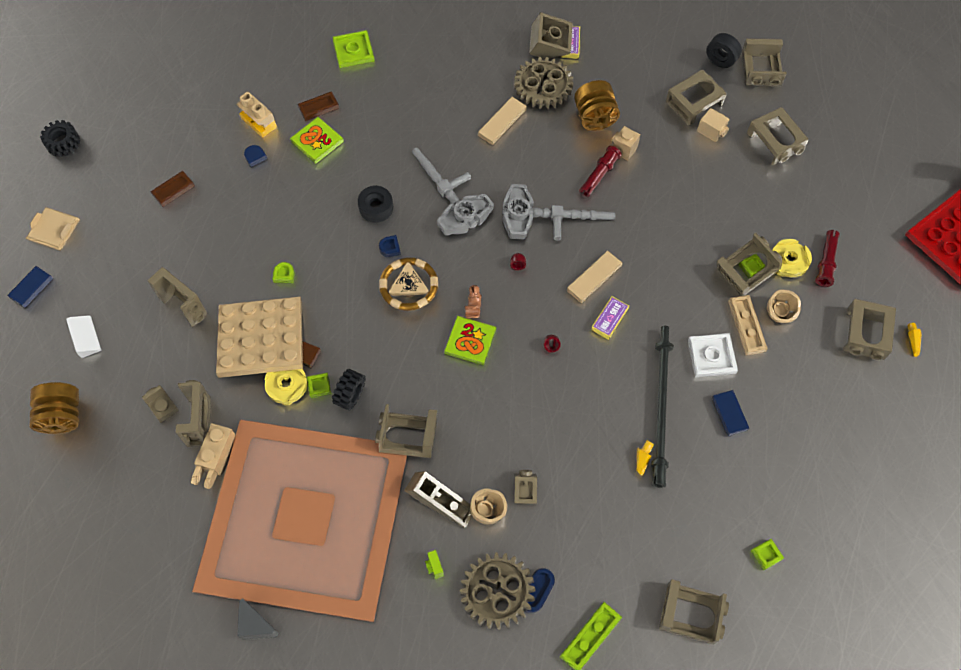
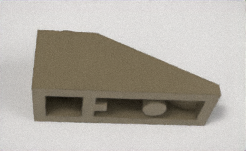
[404,471,472,528]

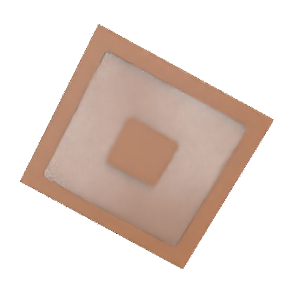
[192,420,407,622]

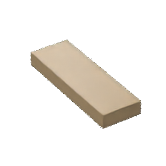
[478,97,527,145]
[567,251,622,304]
[728,295,768,356]

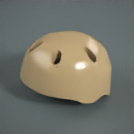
[767,289,801,323]
[470,489,507,525]

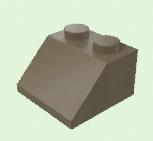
[529,12,573,59]

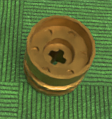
[574,80,620,131]
[29,382,79,434]

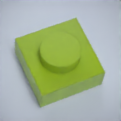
[425,550,444,579]

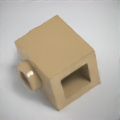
[697,108,730,142]
[612,126,641,161]

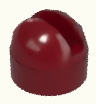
[510,253,526,270]
[543,335,561,353]

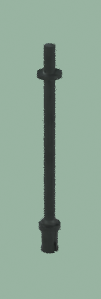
[651,326,674,488]

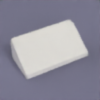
[66,315,102,358]

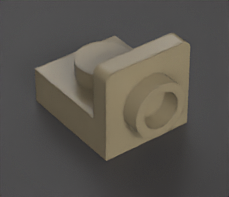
[142,385,179,423]
[514,470,537,504]

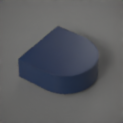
[244,145,267,167]
[379,235,401,257]

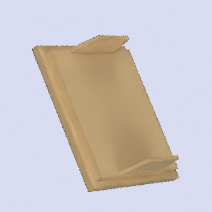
[26,207,80,251]

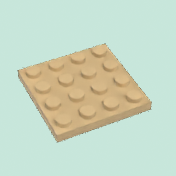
[216,297,303,378]

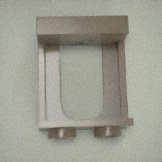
[742,39,787,86]
[666,70,727,126]
[747,107,809,165]
[717,233,782,296]
[147,267,207,327]
[843,299,896,360]
[176,380,211,447]
[375,404,437,458]
[659,579,729,644]

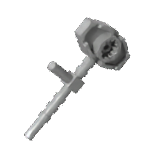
[412,148,494,235]
[502,184,615,241]

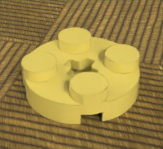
[772,239,812,278]
[265,369,308,406]

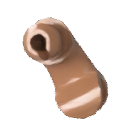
[464,285,482,318]

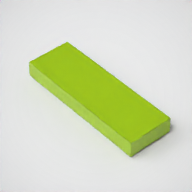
[560,602,622,670]

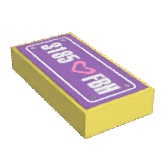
[561,26,580,59]
[591,296,629,340]

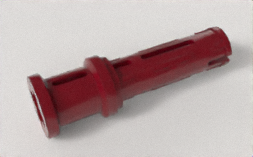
[579,146,622,197]
[815,230,840,287]

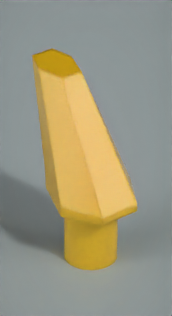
[907,323,922,357]
[636,440,654,476]

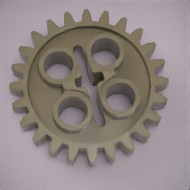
[514,57,574,109]
[460,552,535,630]

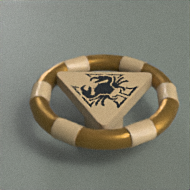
[379,258,438,311]

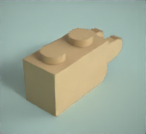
[191,423,236,489]

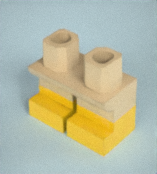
[236,92,277,138]

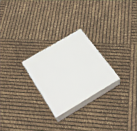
[688,333,738,377]

